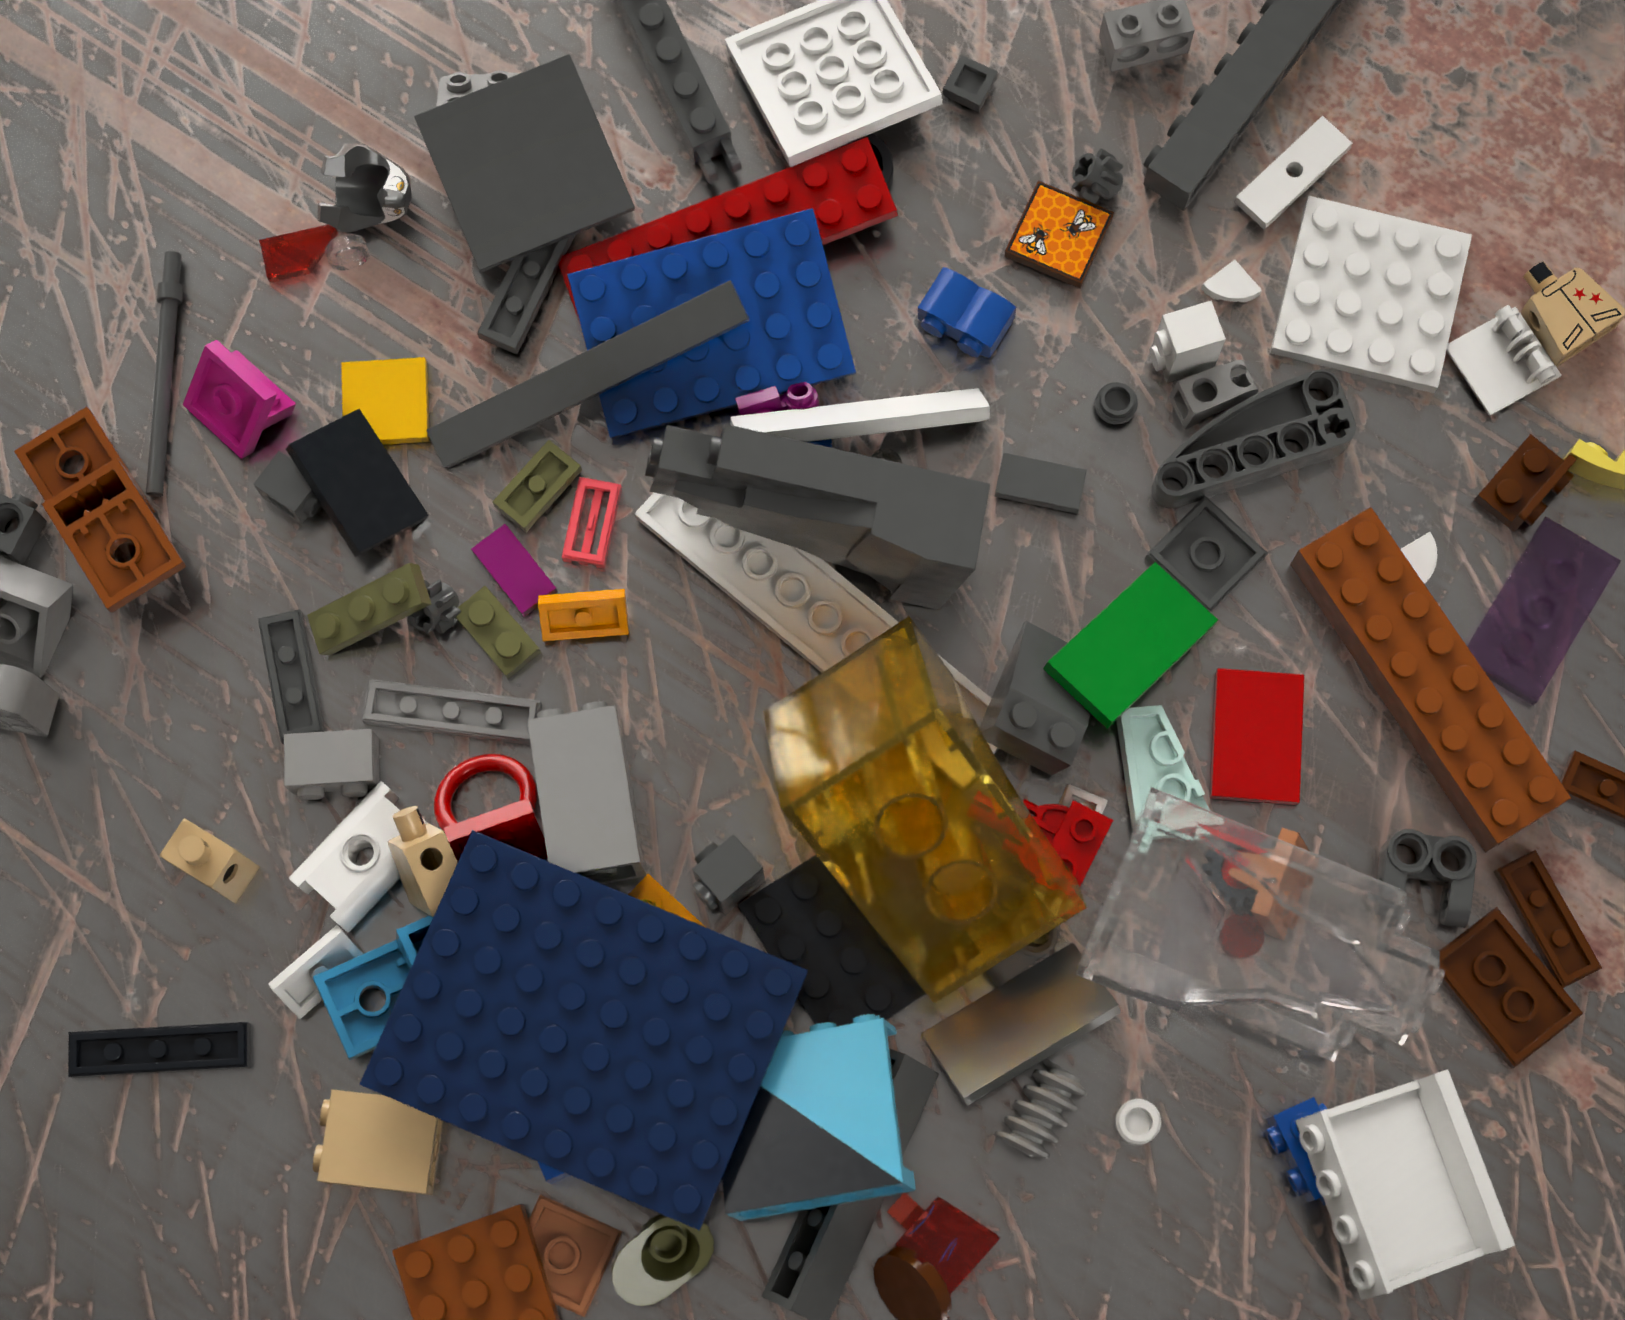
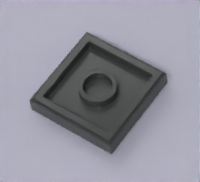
[1145,496,1268,612]

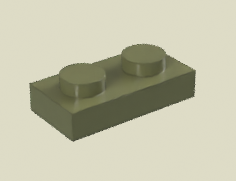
[492,440,582,533]
[455,586,541,679]

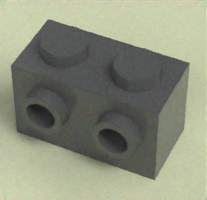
[692,834,765,916]

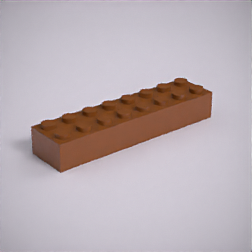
[1290,507,1571,853]

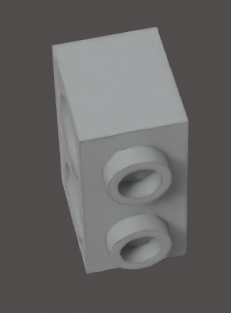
[1099,0,1195,72]

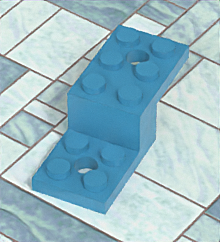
[313,915,434,1061]

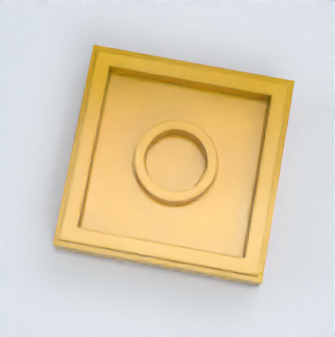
[341,357,430,445]

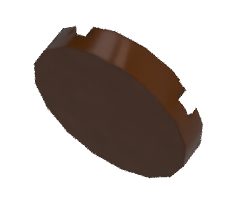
[873,1246,952,1320]

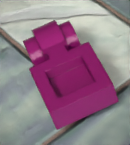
[735,382,820,416]

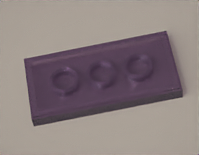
[1467,517,1621,705]

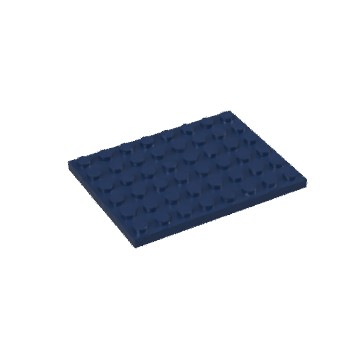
[359,830,808,1231]

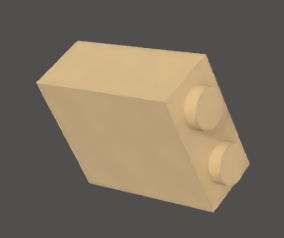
[313,1089,443,1196]

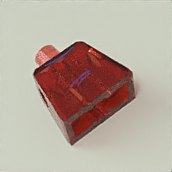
[887,1192,1000,1295]

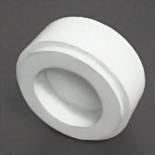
[1115,1099,1161,1145]

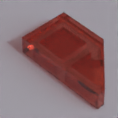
[259,224,338,283]

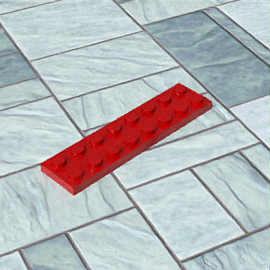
[559,137,898,323]

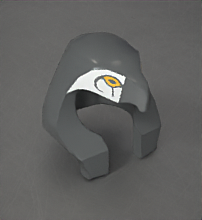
[317,143,412,233]

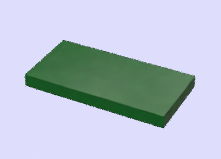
[1043,562,1218,729]

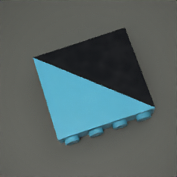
[722,1014,916,1221]

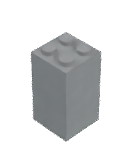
[527,701,646,884]

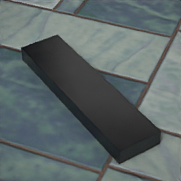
[68,1022,251,1078]

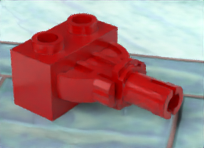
[966,790,1113,906]

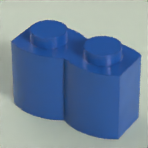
[917,267,1016,358]

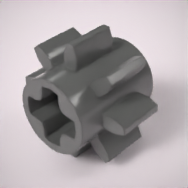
[1072,148,1123,204]
[408,579,461,634]

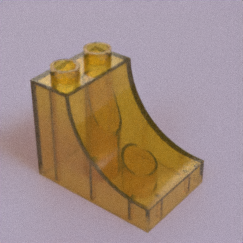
[763,616,1087,1003]

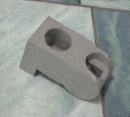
[1169,360,1258,430]

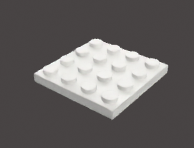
[725,0,942,167]
[1270,196,1472,393]

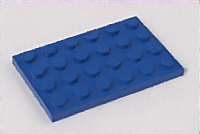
[567,208,856,439]

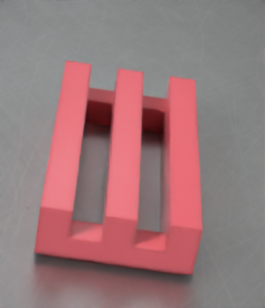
[562,477,622,569]

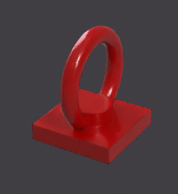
[434,754,547,862]

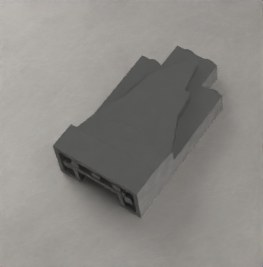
[645,424,990,610]

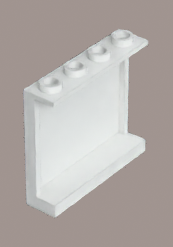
[1295,1069,1515,1300]

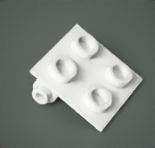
[1446,305,1562,416]

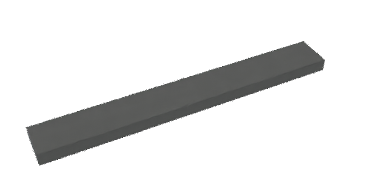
[427,280,750,469]

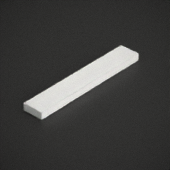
[730,388,990,442]

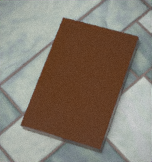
[1425,907,1584,1069]

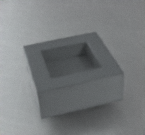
[942,55,998,112]

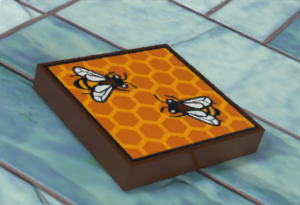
[1004,180,1115,289]

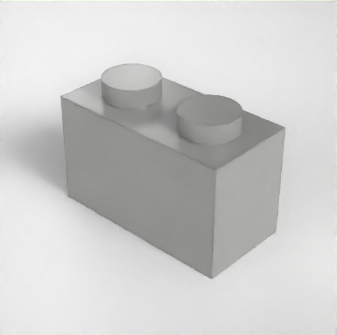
[284,729,380,800]

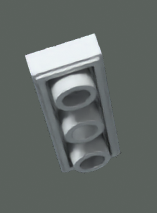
[1234,116,1353,230]

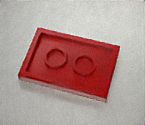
[1210,668,1304,805]

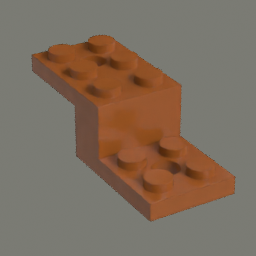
[14,406,187,613]

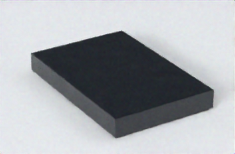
[286,409,429,557]

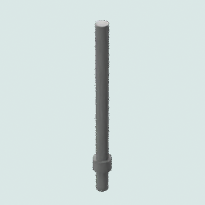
[146,251,183,497]

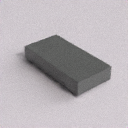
[994,453,1087,514]

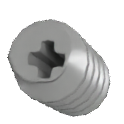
[995,1058,1088,1159]

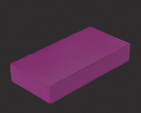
[471,524,558,617]

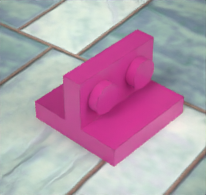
[183,340,296,459]

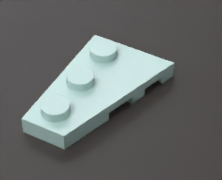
[1116,705,1223,840]

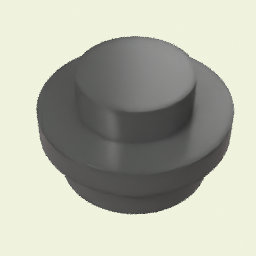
[1095,382,1138,424]

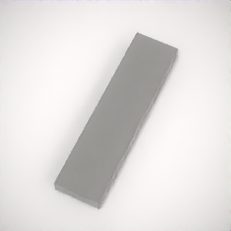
[362,679,542,745]

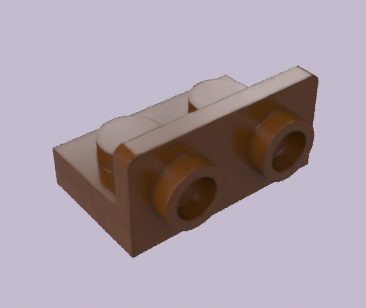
[1474,434,1577,532]

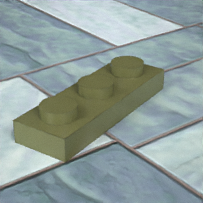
[307,563,431,656]

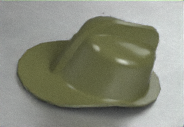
[612,1214,714,1306]

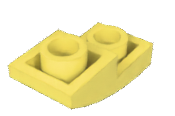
[1563,439,1625,490]

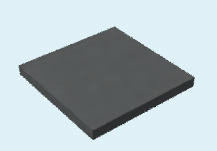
[414,54,635,273]

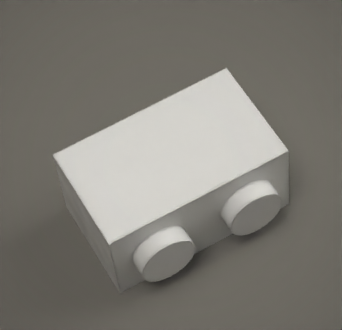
[1150,301,1226,383]

